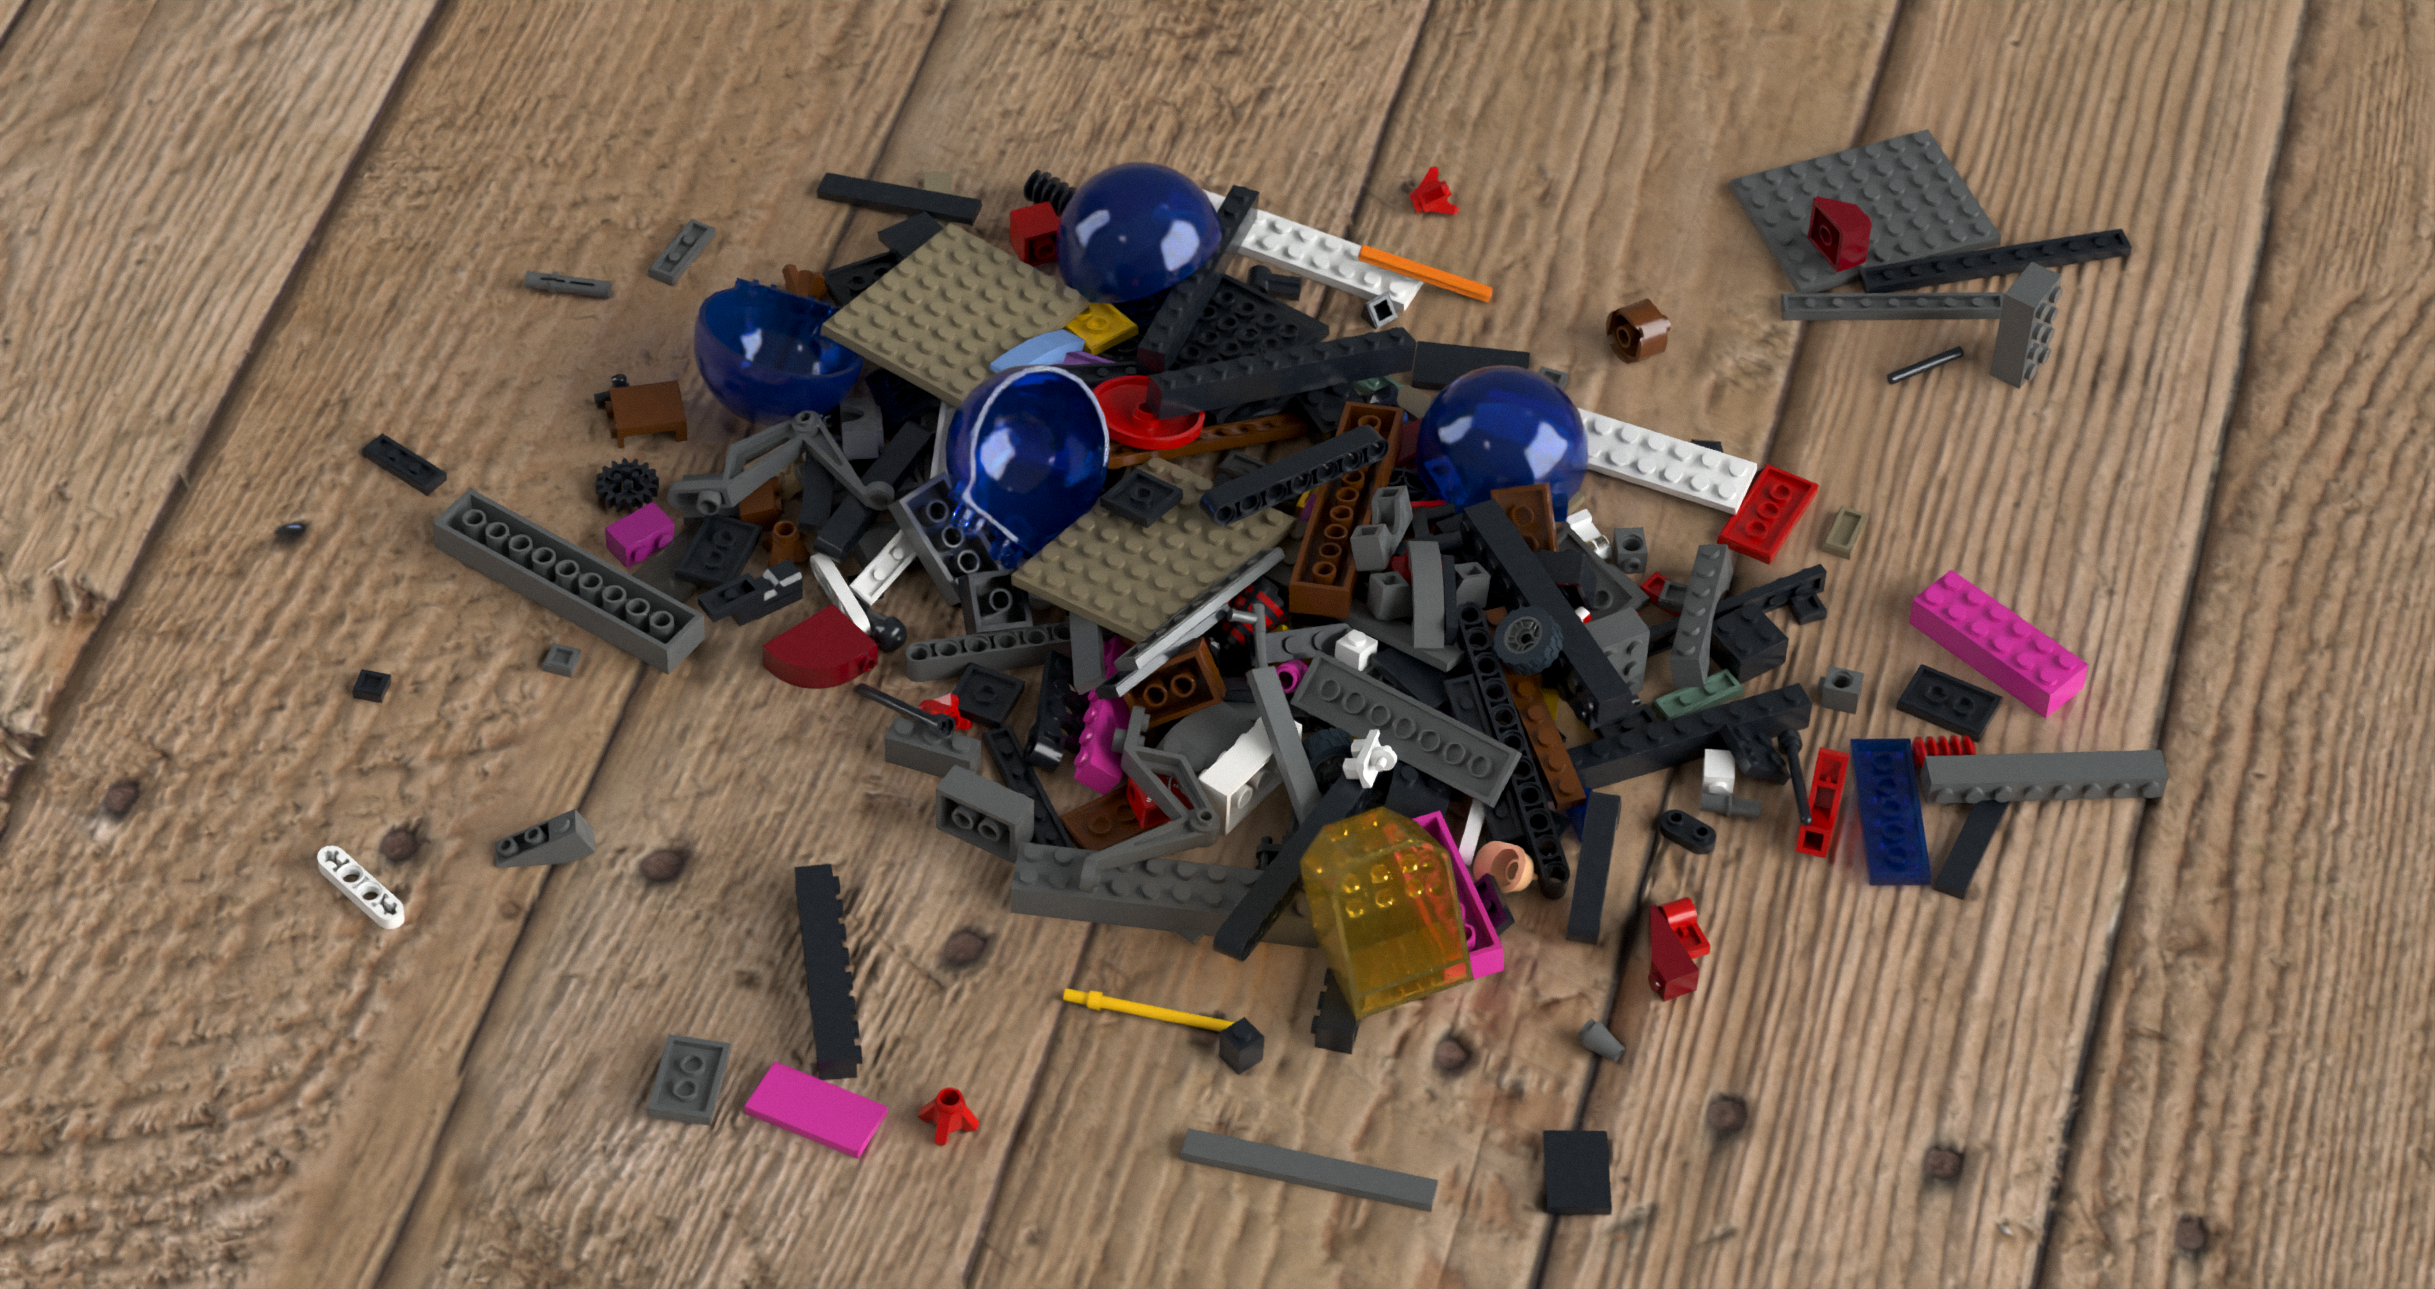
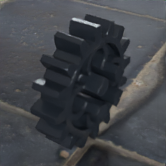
[595,458,659,513]

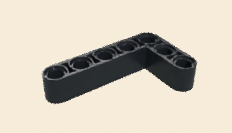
[1566,791,1622,945]

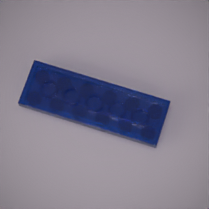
[1849,738,1932,886]

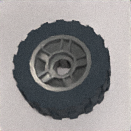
[1493,605,1563,676]
[1302,728,1354,792]

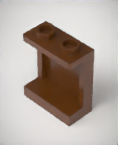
[605,380,688,448]

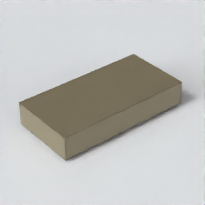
[1822,506,1869,560]

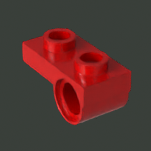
[1658,897,1711,959]

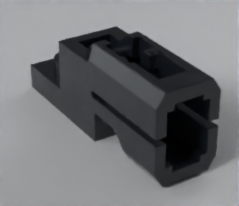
[697,558,803,627]

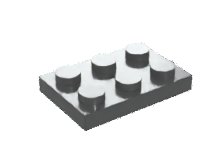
[647,1034,731,1126]

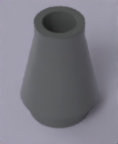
[1576,1019,1625,1062]

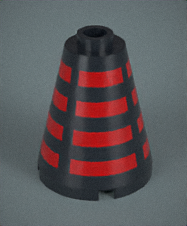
[1217,576,1295,656]

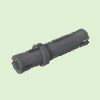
[525,270,612,299]

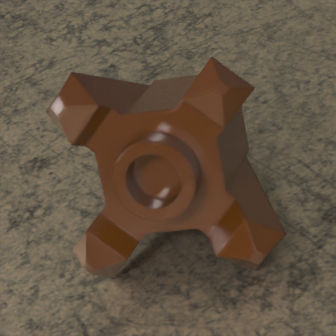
[782,264,829,314]
[760,520,811,568]

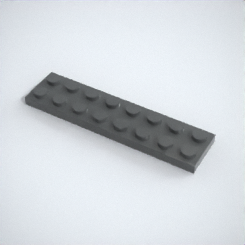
[1290,650,1522,808]

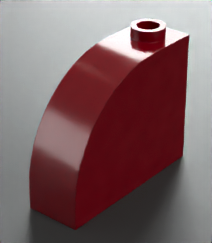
[762,604,878,689]

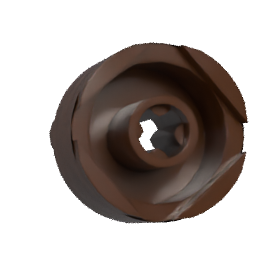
[1606,299,1671,364]

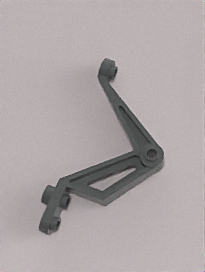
[667,410,895,515]
[1079,705,1220,892]

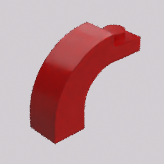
[1795,747,1850,858]

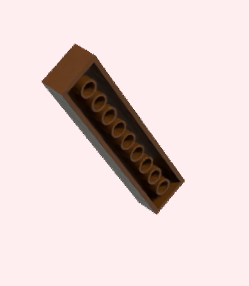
[1289,401,1403,619]

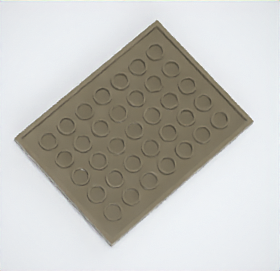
[821,223,1090,411]
[1011,457,1296,643]

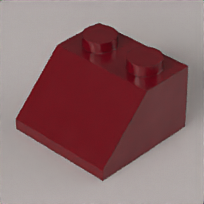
[1807,196,1872,273]

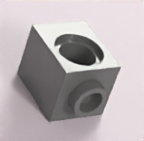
[1612,527,1648,574]
[1817,666,1864,714]

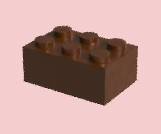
[1123,637,1227,729]

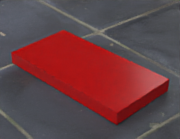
[1717,464,1819,565]

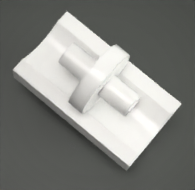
[1343,729,1397,788]

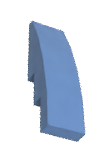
[989,329,1085,380]

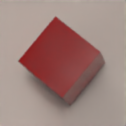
[1010,201,1064,267]

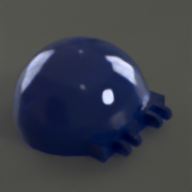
[1055,162,1222,303]
[694,278,865,427]
[945,364,1109,569]
[1415,365,1589,522]

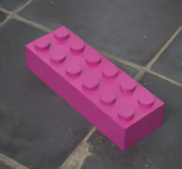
[1909,570,2088,719]
[1382,811,1504,988]

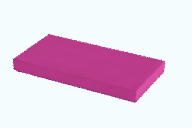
[745,1061,888,1159]

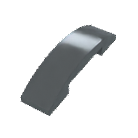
[1407,541,1444,651]

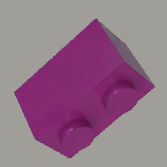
[605,502,675,568]

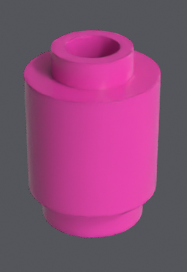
[1276,659,1308,694]

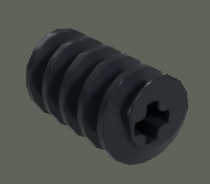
[1023,170,1086,222]

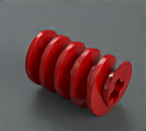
[1911,735,1976,774]

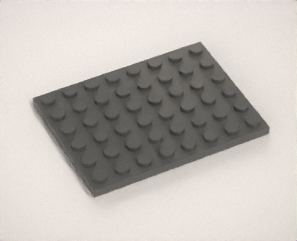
[1729,129,2001,294]

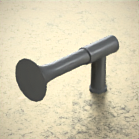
[1226,603,1268,686]

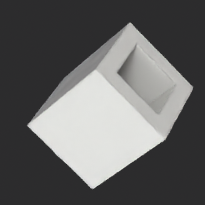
[1335,629,1378,672]
[1702,749,1735,796]

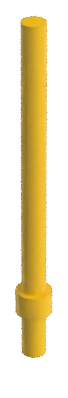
[1063,988,1235,1032]

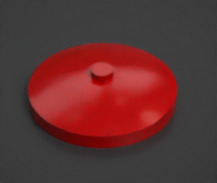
[1088,375,1205,450]

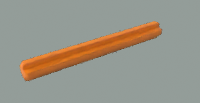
[1358,245,1493,302]

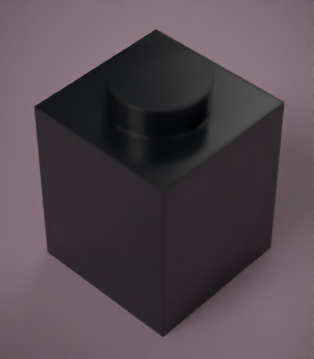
[1219,1017,1264,1075]

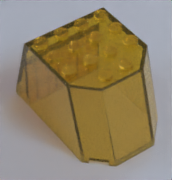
[1299,806,1474,1020]

